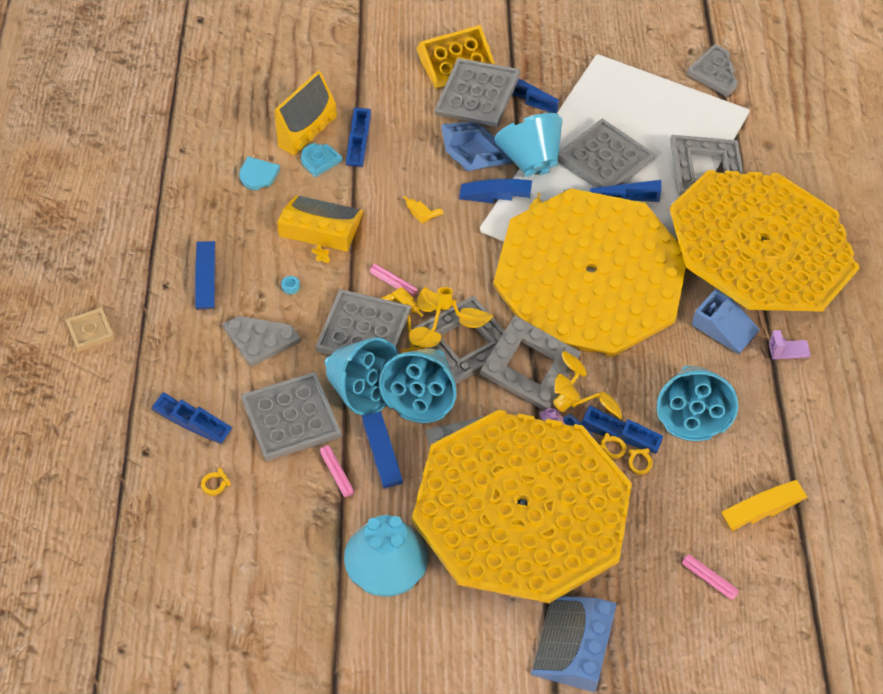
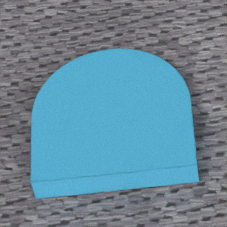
[301,143,342,177]
[239,157,280,190]

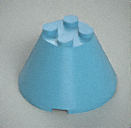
[494,113,563,177]
[325,337,399,415]
[379,348,457,423]
[657,366,738,441]
[344,515,428,596]

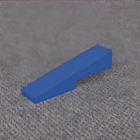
[512,78,559,113]
[346,108,372,167]
[590,180,662,202]
[580,405,663,454]
[362,411,403,489]

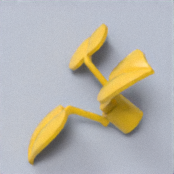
[409,287,493,348]
[553,351,622,421]

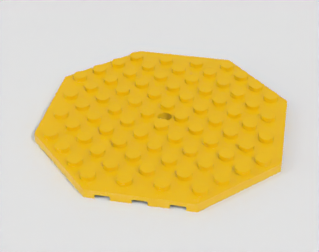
[669,170,859,312]
[493,188,686,357]
[412,410,632,603]

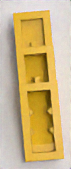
[721,480,808,532]

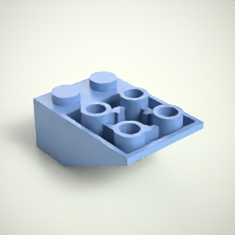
[692,289,760,354]

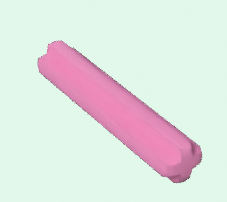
[370,264,418,298]
[320,445,354,497]
[682,554,739,600]

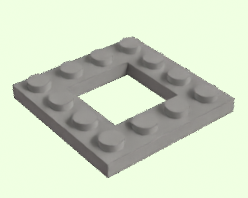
[670,135,744,195]
[412,296,518,384]
[479,315,581,411]

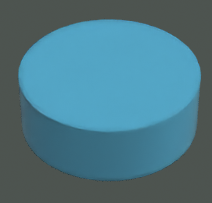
[281,276,300,294]

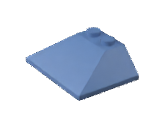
[441,122,514,171]

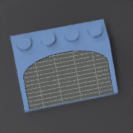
[531,597,617,693]

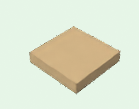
[65,307,115,352]

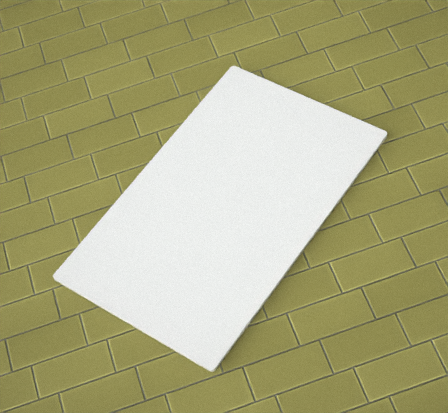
[480,55,749,273]

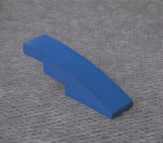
[459,179,532,203]
[195,241,216,310]
[151,392,232,444]

